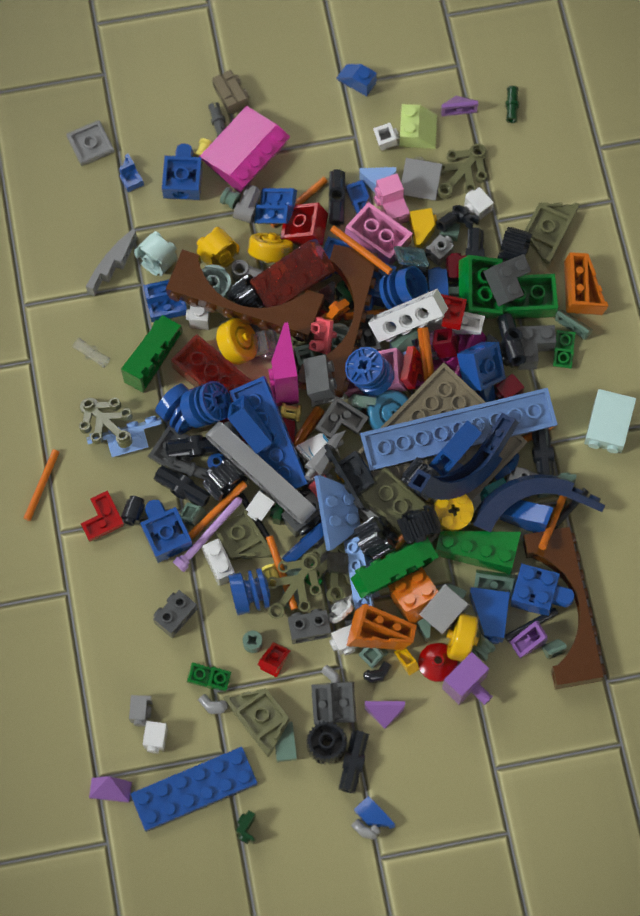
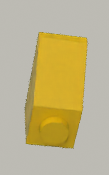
[409,208,437,248]

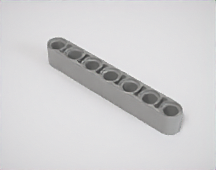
[205,421,316,524]

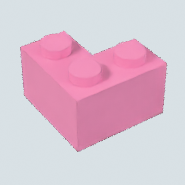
[374,174,410,224]

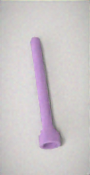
[173,497,242,572]

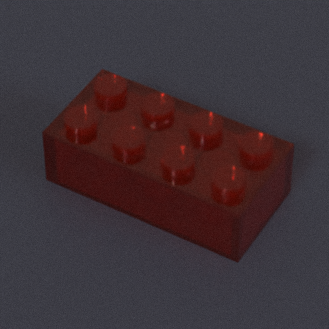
[250,239,336,308]
[171,334,252,402]

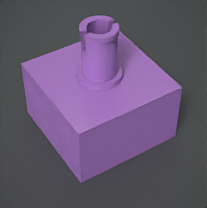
[442,652,493,705]

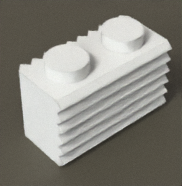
[202,539,235,586]

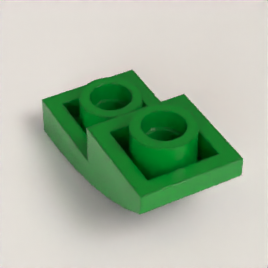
[553,330,576,369]
[186,662,231,691]

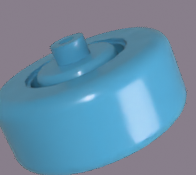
[366,390,409,430]

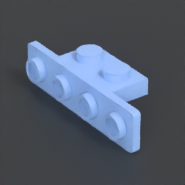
[87,416,162,457]
[344,537,380,610]

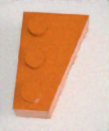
[564,252,609,315]
[346,604,417,650]

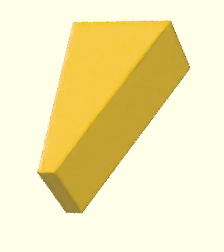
[394,648,420,676]

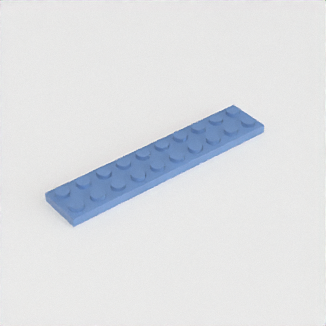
[360,388,558,471]

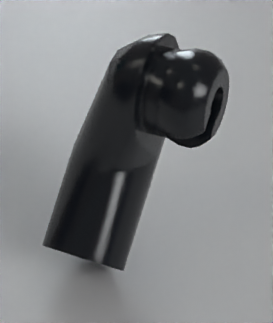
[363,661,392,683]

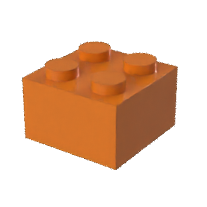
[388,568,438,624]

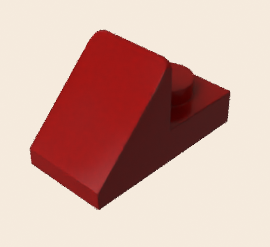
[257,642,291,677]

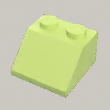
[399,104,437,149]

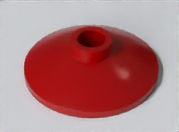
[418,643,458,682]

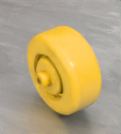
[248,232,293,263]
[216,318,258,365]
[446,613,479,662]

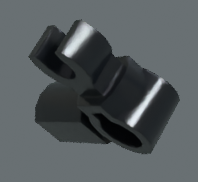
[436,205,480,232]

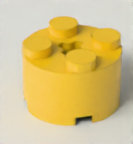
[196,227,240,269]
[433,494,474,531]

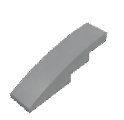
[86,229,137,296]

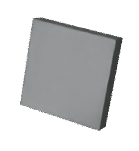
[66,120,114,166]
[402,158,442,201]

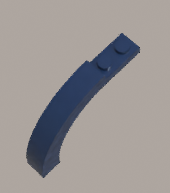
[408,413,519,500]
[470,474,605,532]

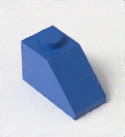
[337,64,377,97]

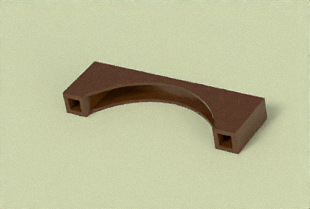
[298,244,380,398]
[166,249,325,342]
[522,527,606,690]

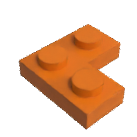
[321,299,350,324]

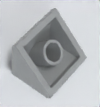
[419,584,470,635]

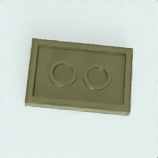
[362,467,427,534]

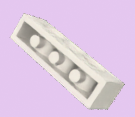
[368,289,448,342]

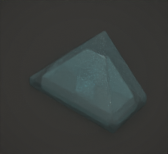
[394,246,429,267]

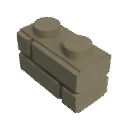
[212,70,249,115]

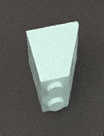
[584,389,636,453]

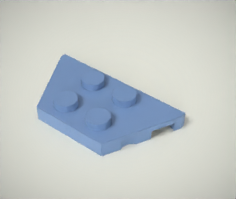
[314,475,360,551]

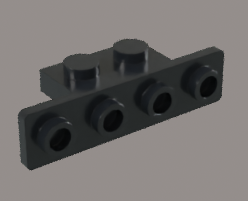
[324,444,377,512]

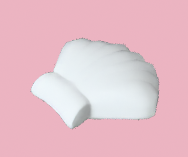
[328,594,354,624]

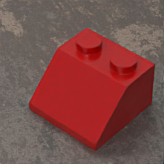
[280,202,328,246]

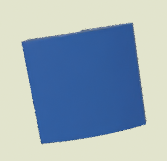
[254,188,297,224]
[143,279,187,322]

